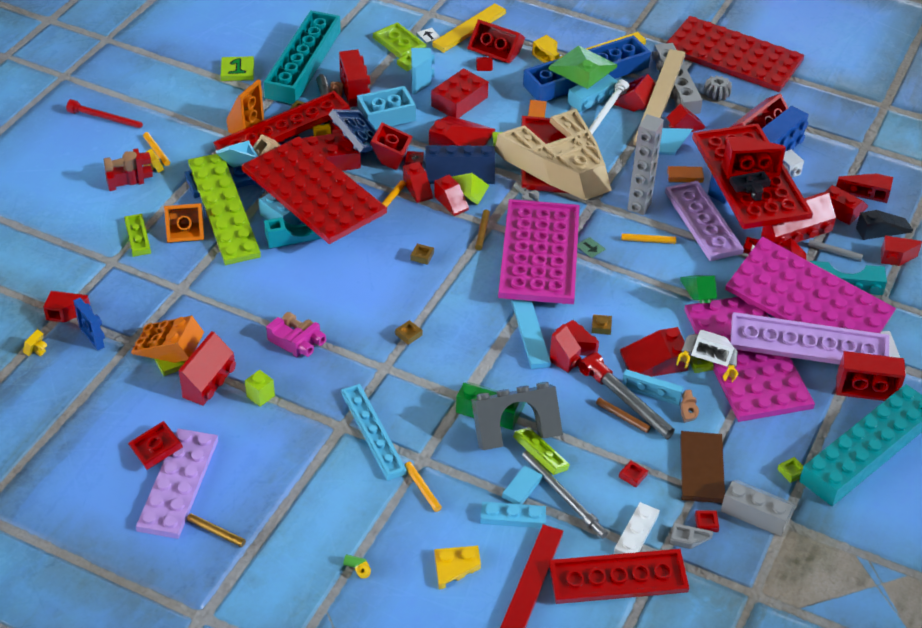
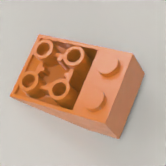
[131,315,204,363]

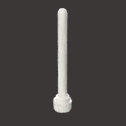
[589,79,629,135]

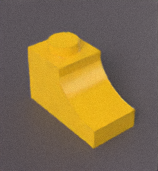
[532,35,560,63]

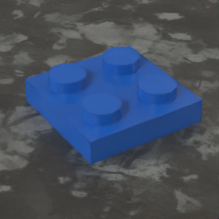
[73,298,105,351]

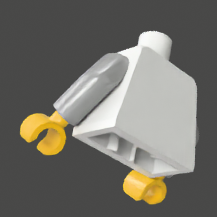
[676,330,738,383]

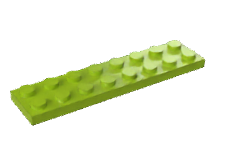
[188,153,261,266]

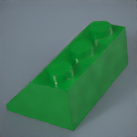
[456,382,526,430]

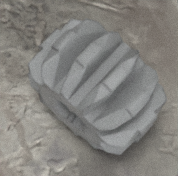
[704,75,732,101]

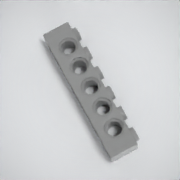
[652,43,703,114]
[627,114,664,215]

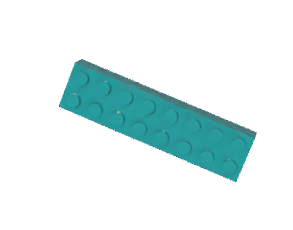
[263,10,341,104]
[799,384,922,506]

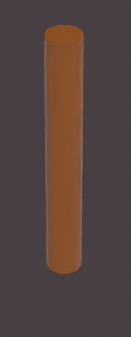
[596,397,651,433]

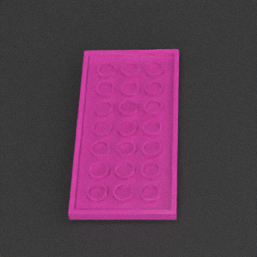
[498,199,580,304]
[725,237,896,333]
[684,297,815,422]

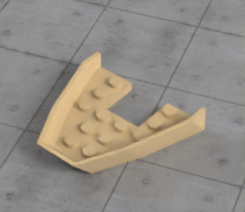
[495,109,612,200]

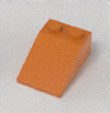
[227,79,264,134]

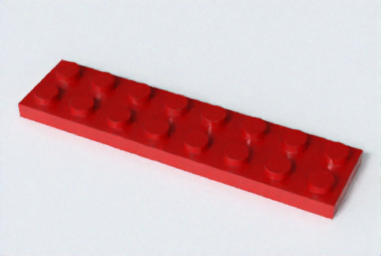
[213,91,350,150]

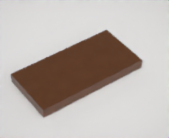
[680,431,725,503]

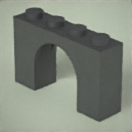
[471,382,563,450]

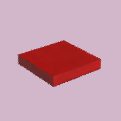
[128,421,183,470]

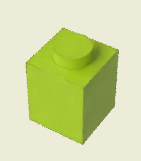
[245,369,275,407]

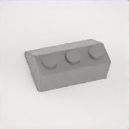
[721,480,796,537]

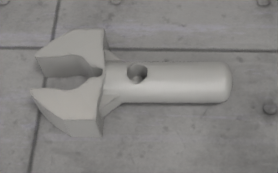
[514,182,539,201]

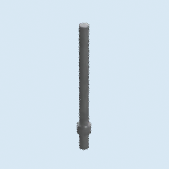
[522,451,608,539]

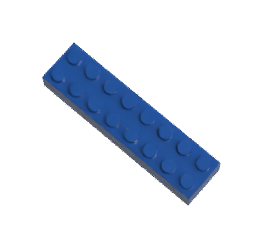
[523,35,651,101]
[708,106,809,204]

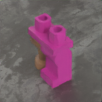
[266,312,326,357]

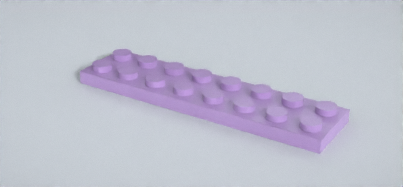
[730,312,889,365]

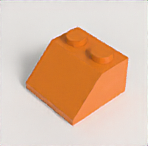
[164,203,204,243]

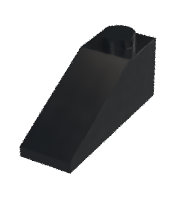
[856,210,913,240]

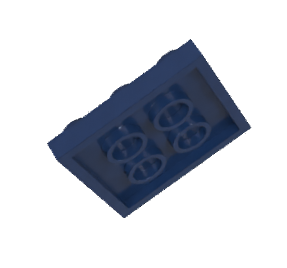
[329,109,377,152]

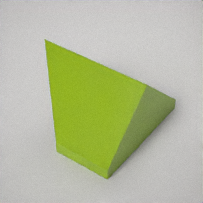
[452,173,490,205]

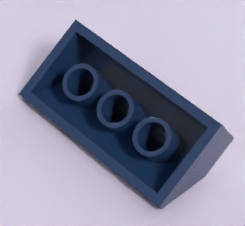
[425,145,495,184]

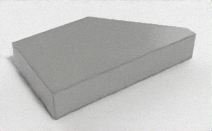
[670,523,713,549]

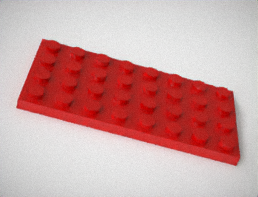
[666,16,804,92]
[692,123,813,229]
[242,136,387,244]

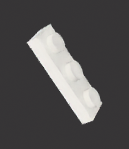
[614,502,660,554]

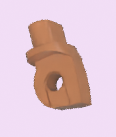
[330,81,343,97]
[680,390,699,423]

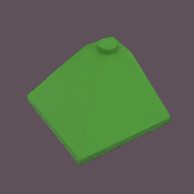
[549,45,617,89]

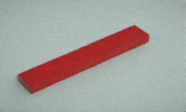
[500,524,564,628]

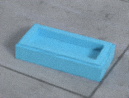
[502,466,543,504]

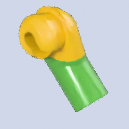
[343,554,371,579]

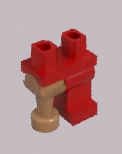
[103,148,153,191]

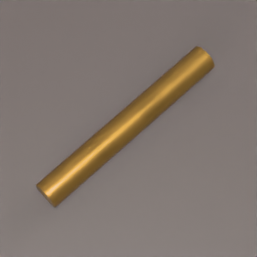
[475,210,490,251]
[187,513,246,547]

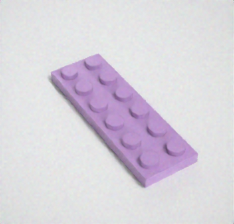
[665,181,744,261]
[136,429,218,539]

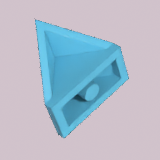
[659,128,693,155]
[216,141,258,168]

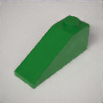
[680,275,717,303]

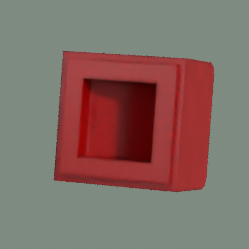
[476,57,493,71]

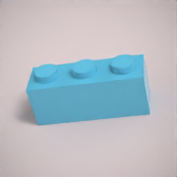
[568,74,618,112]

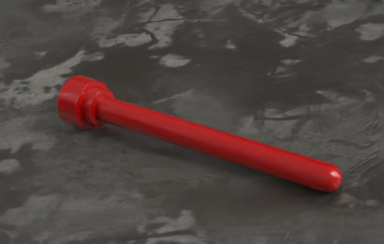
[66,99,143,128]

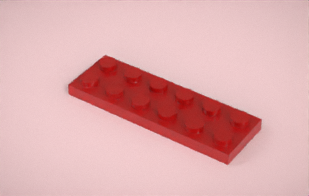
[549,549,689,604]

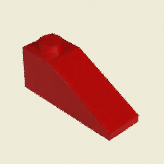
[836,173,893,203]

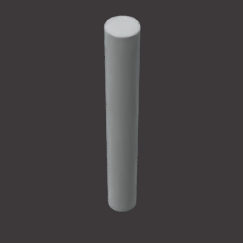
[808,239,863,261]

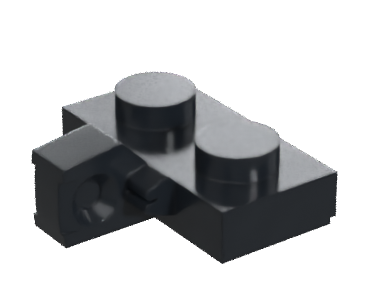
[729,171,771,201]

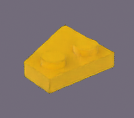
[434,546,481,590]

